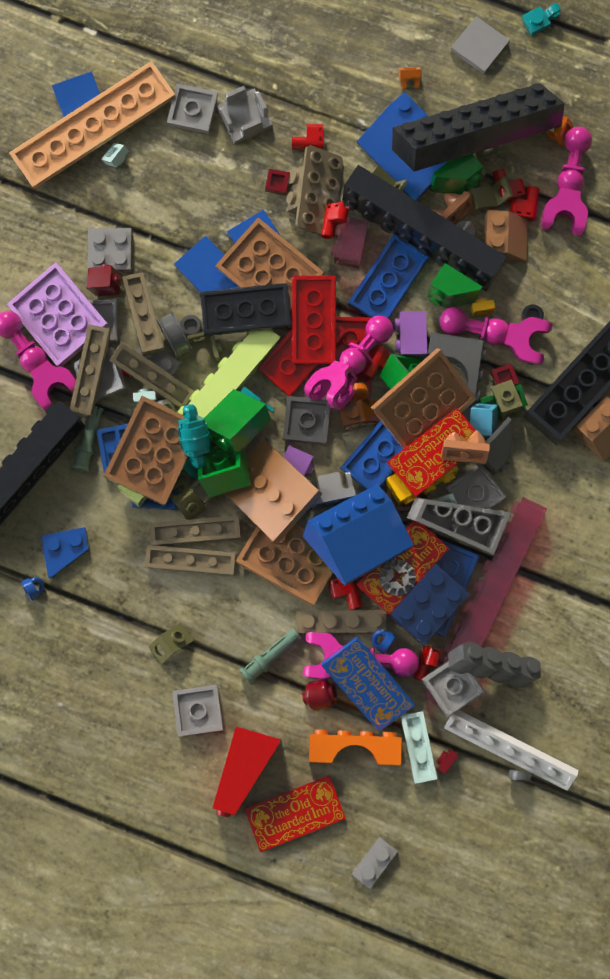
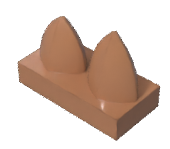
[432,191,475,225]
[441,430,490,464]

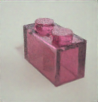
[331,217,369,268]

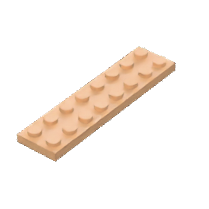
[9,61,175,189]

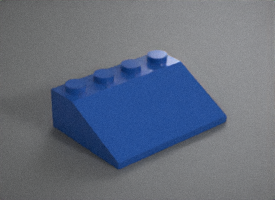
[357,92,447,201]
[303,484,414,586]

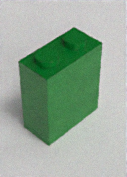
[204,389,271,454]

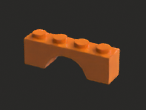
[309,730,402,765]

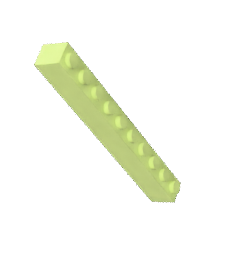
[117,330,281,507]

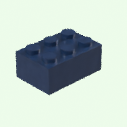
[389,564,469,646]

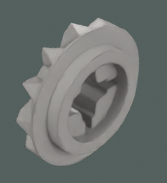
[379,559,416,596]

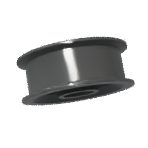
[156,310,194,361]

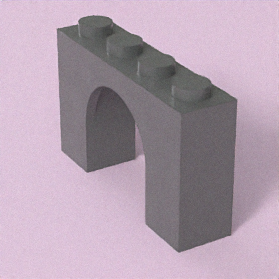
[427,332,486,423]

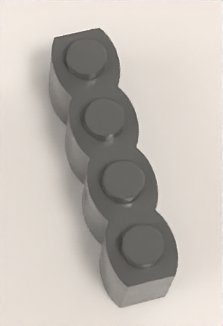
[448,642,541,688]

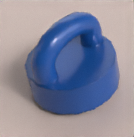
[21,577,45,601]
[372,629,396,654]

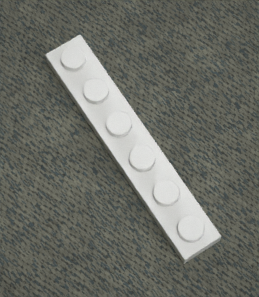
[444,710,579,791]

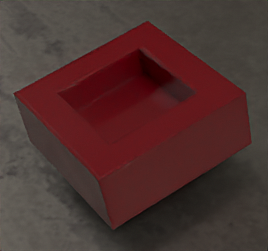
[265,169,290,195]
[490,363,519,386]
[436,750,458,774]

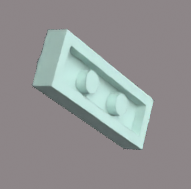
[400,711,437,784]

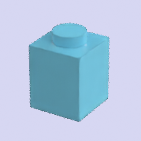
[470,403,498,438]

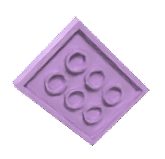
[7,262,109,367]

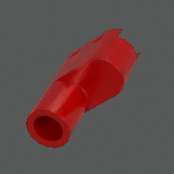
[292,124,324,150]
[492,169,526,203]
[510,186,540,221]
[321,202,349,240]
[362,345,392,380]
[328,578,363,610]
[413,646,442,681]

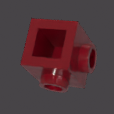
[86,264,122,296]

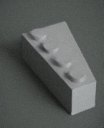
[407,497,511,554]

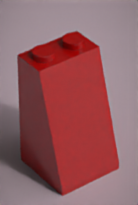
[212,727,281,818]

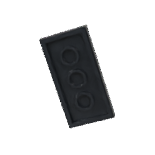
[200,283,292,336]

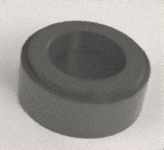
[180,315,202,337]
[508,770,532,782]

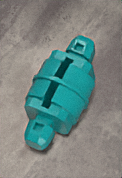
[178,404,211,468]

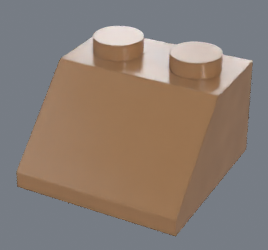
[484,210,528,262]
[572,396,610,462]

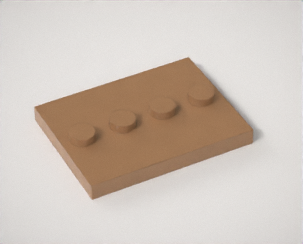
[215,218,324,313]
[371,348,476,449]
[103,396,188,506]
[225,439,322,544]
[236,521,333,607]

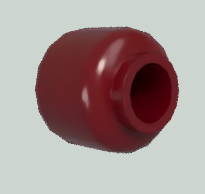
[302,679,337,711]

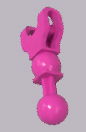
[541,127,592,237]
[439,307,553,365]
[0,311,76,412]
[304,316,394,410]
[302,632,419,679]

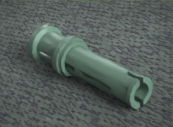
[70,406,103,473]
[239,628,301,685]

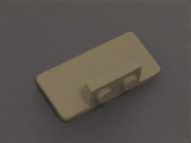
[286,145,343,236]

